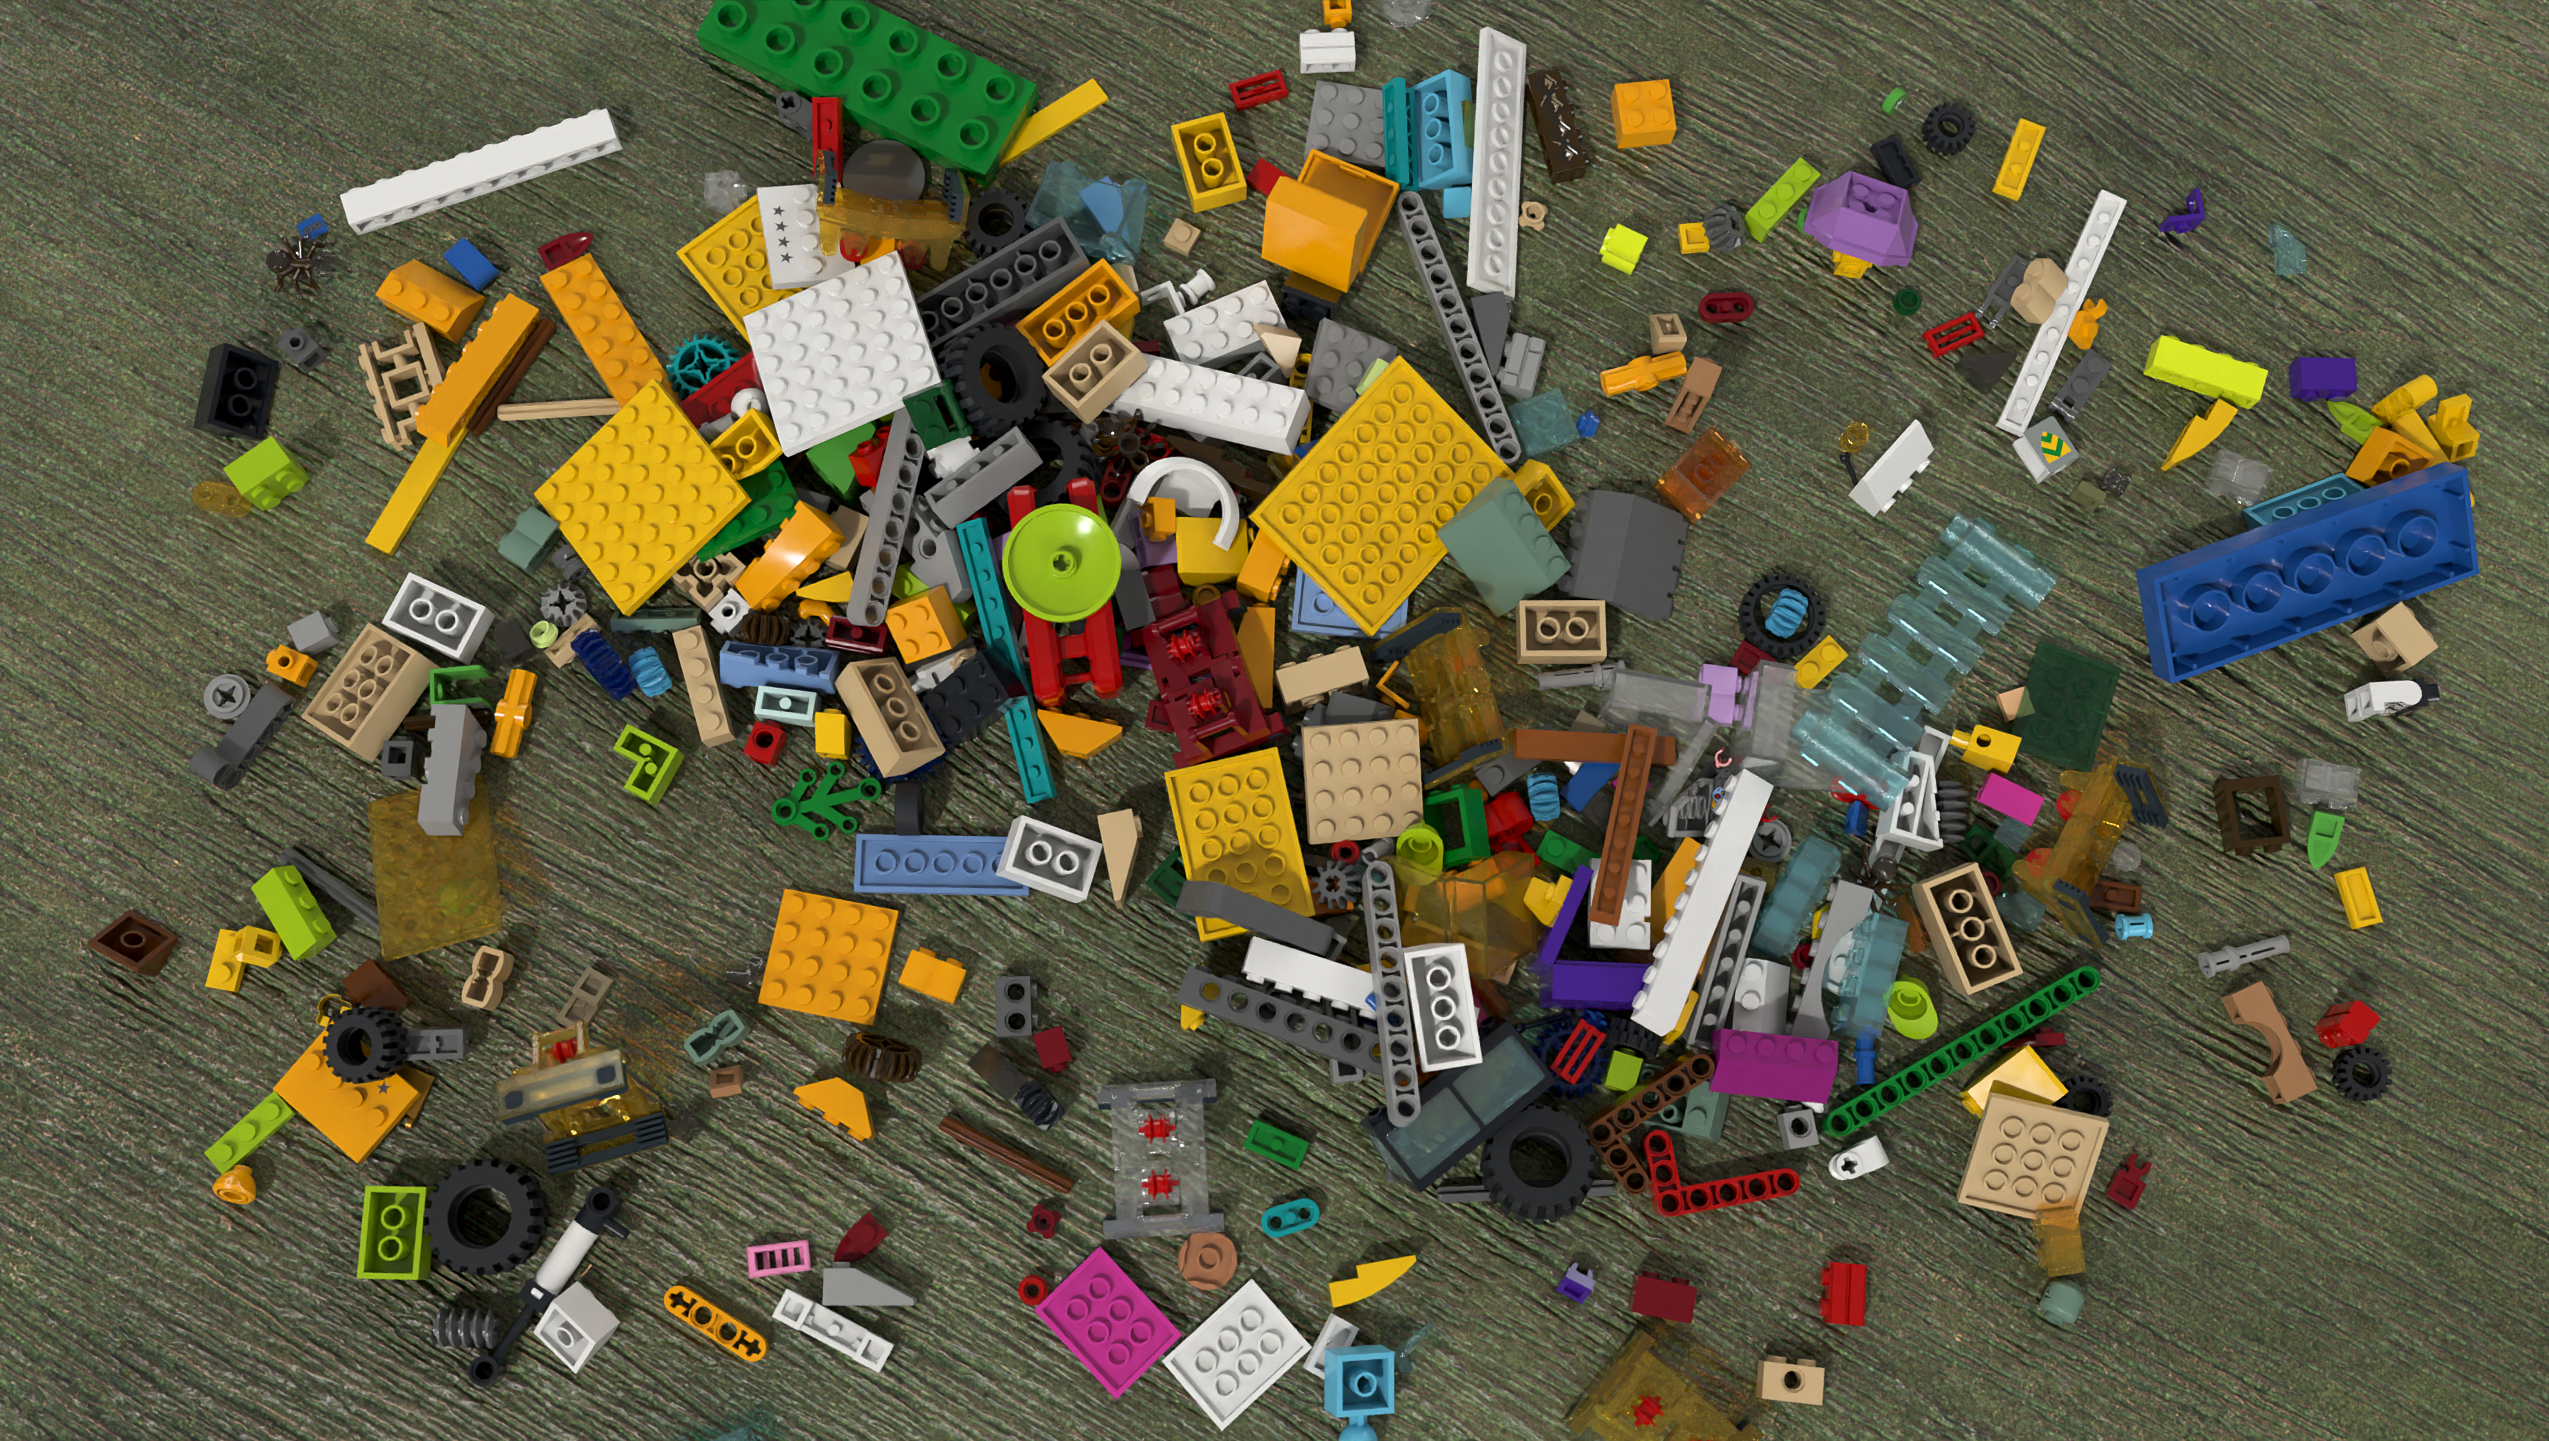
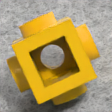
[1832,250,1873,279]

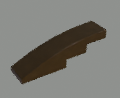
[1167,435,1272,502]

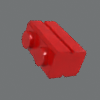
[2314,1000,2380,1049]
[1818,1262,1867,1326]

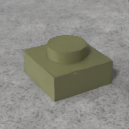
[2068,480,2107,511]

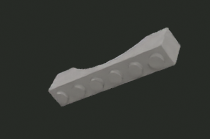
[1783,878,1874,1040]

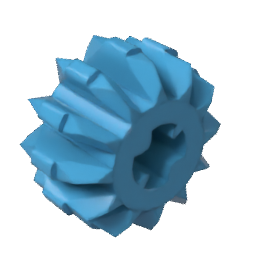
[1765,588,1808,638]
[629,646,672,698]
[1527,772,1560,821]

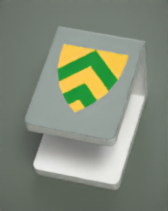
[2012,416,2080,484]

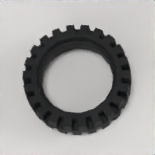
[1738,573,1826,660]

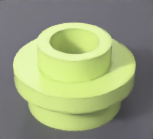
[530,621,558,648]

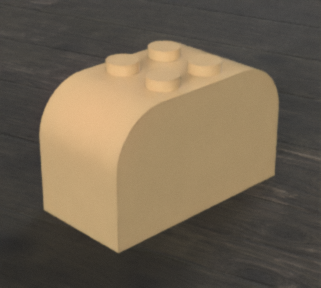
[1912,862,2023,995]

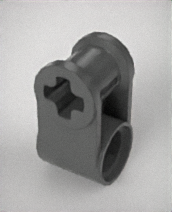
[776,91,813,141]

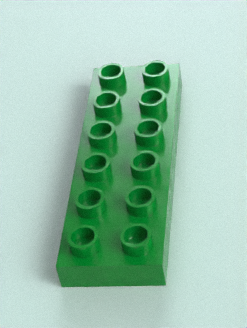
[696,0,1039,189]

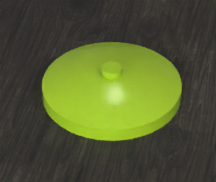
[1002,504,1122,623]

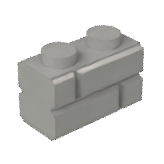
[1495,333,1546,400]

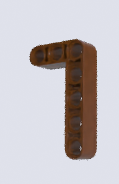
[1587,1048,1714,1195]

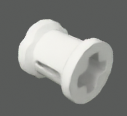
[1179,269,1216,305]

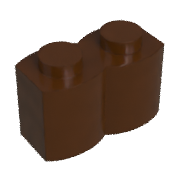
[342,957,414,1018]

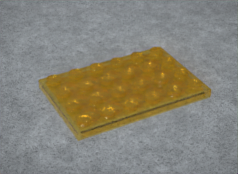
[367,773,504,961]

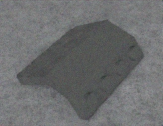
[1557,490,1689,622]

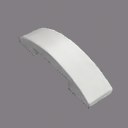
[772,1289,894,1373]

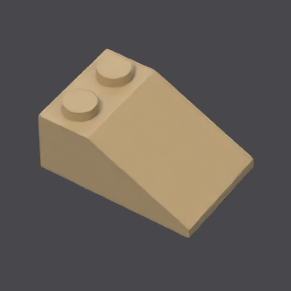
[1097,808,1143,909]

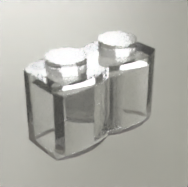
[2203,449,2274,506]
[2292,758,2361,810]

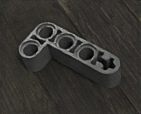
[189,682,297,790]

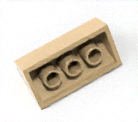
[834,657,946,778]

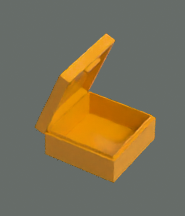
[1261,149,1400,293]

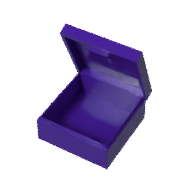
[1525,864,1652,1012]

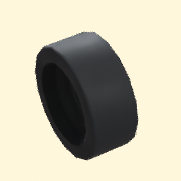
[894,781,924,836]

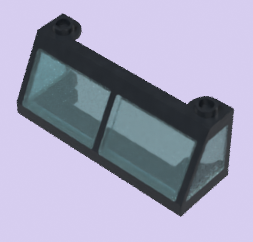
[1360,1015,1556,1193]

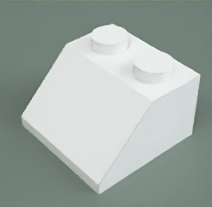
[533,1281,620,1374]

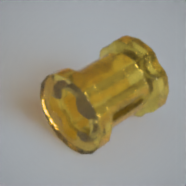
[1839,422,1870,454]

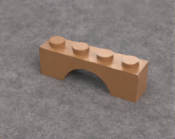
[2221,981,2318,1104]

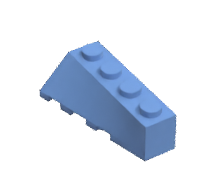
[720,640,841,695]

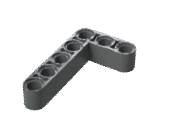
[1175,881,1335,958]

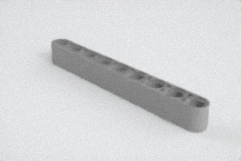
[847,395,938,627]
[1361,861,1421,1127]

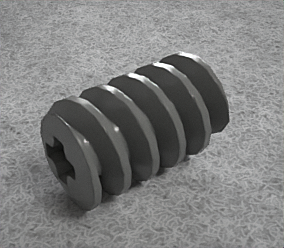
[1935,781,1969,843]
[431,1307,502,1349]

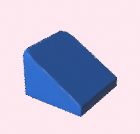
[1844,801,1869,837]

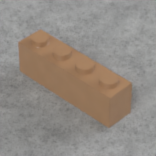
[1664,357,1723,434]

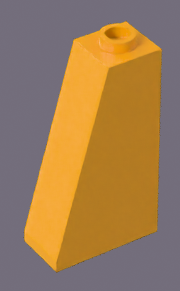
[1225,603,1275,714]

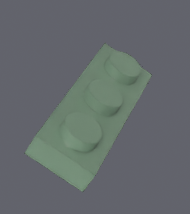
[610,608,703,633]

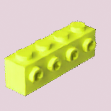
[2143,335,2268,409]

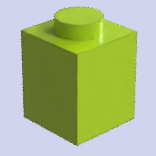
[1601,1047,1643,1094]

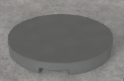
[843,140,926,220]

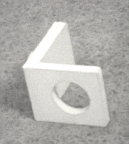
[1140,281,1186,316]

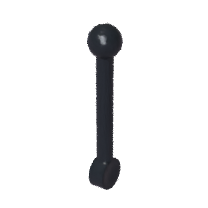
[1839,452,1859,487]
[1514,1009,1573,1034]

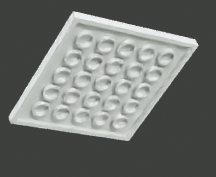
[743,250,942,457]

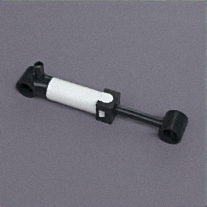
[468,1186,630,1386]

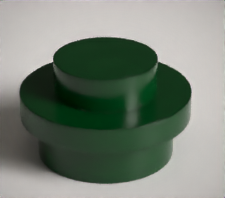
[1893,289,1921,316]

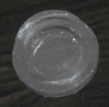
[2111,843,2141,872]

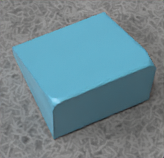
[1442,187,1471,218]

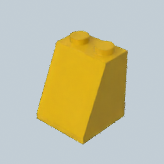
[1176,517,1255,587]
[1959,1045,2069,1119]

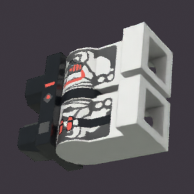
[2344,678,2440,722]

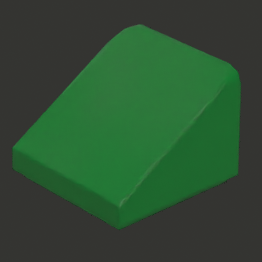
[1632,834,1663,866]

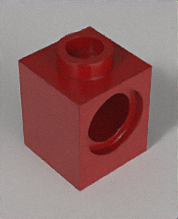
[743,720,787,768]

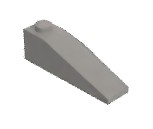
[1663,778,1714,837]

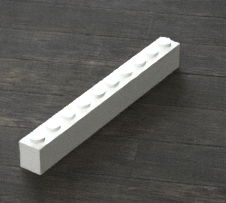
[340,108,623,235]
[1630,768,1774,1037]

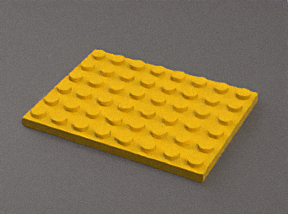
[1248,355,1516,637]

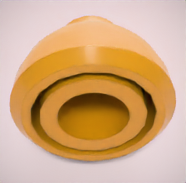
[212,1165,256,1204]

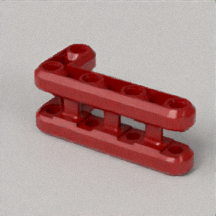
[1007,477,1124,708]

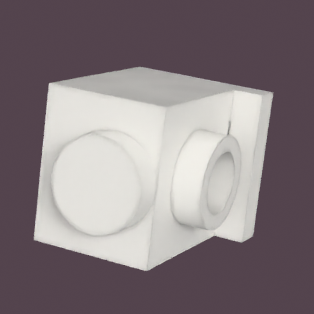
[708,588,757,638]

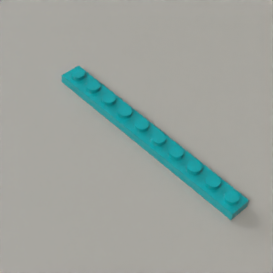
[956,517,1057,804]

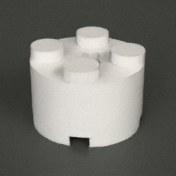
[924,424,981,479]

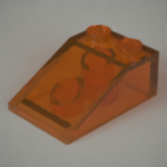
[1654,427,1752,524]

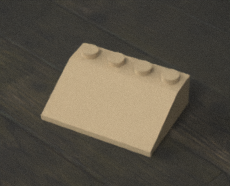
[301,623,440,763]

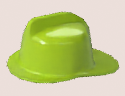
[1396,819,1444,886]
[1882,973,1939,1039]

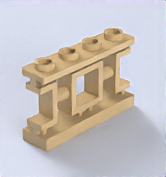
[358,322,463,451]

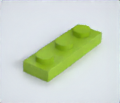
[204,1091,297,1174]

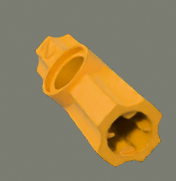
[1600,351,1687,397]
[489,669,538,758]

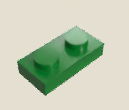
[1243,1119,1309,1171]

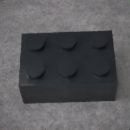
[923,647,1029,745]

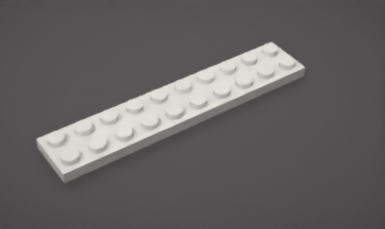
[1467,26,1526,300]

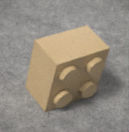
[2351,602,2438,679]

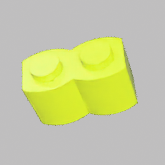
[1599,224,1648,275]

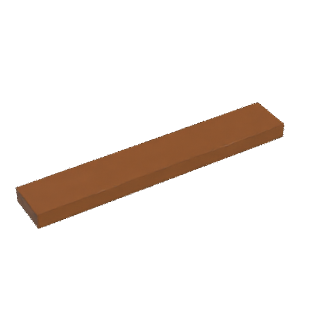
[1513,729,1676,767]

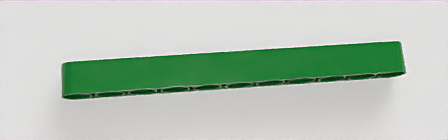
[1820,966,2101,1138]

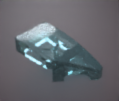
[2270,224,2306,275]
[1993,892,2047,932]

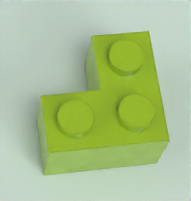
[613,724,685,806]

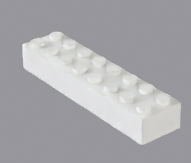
[1103,353,1311,456]

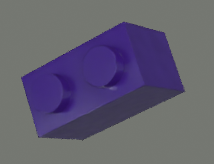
[2289,357,2357,402]

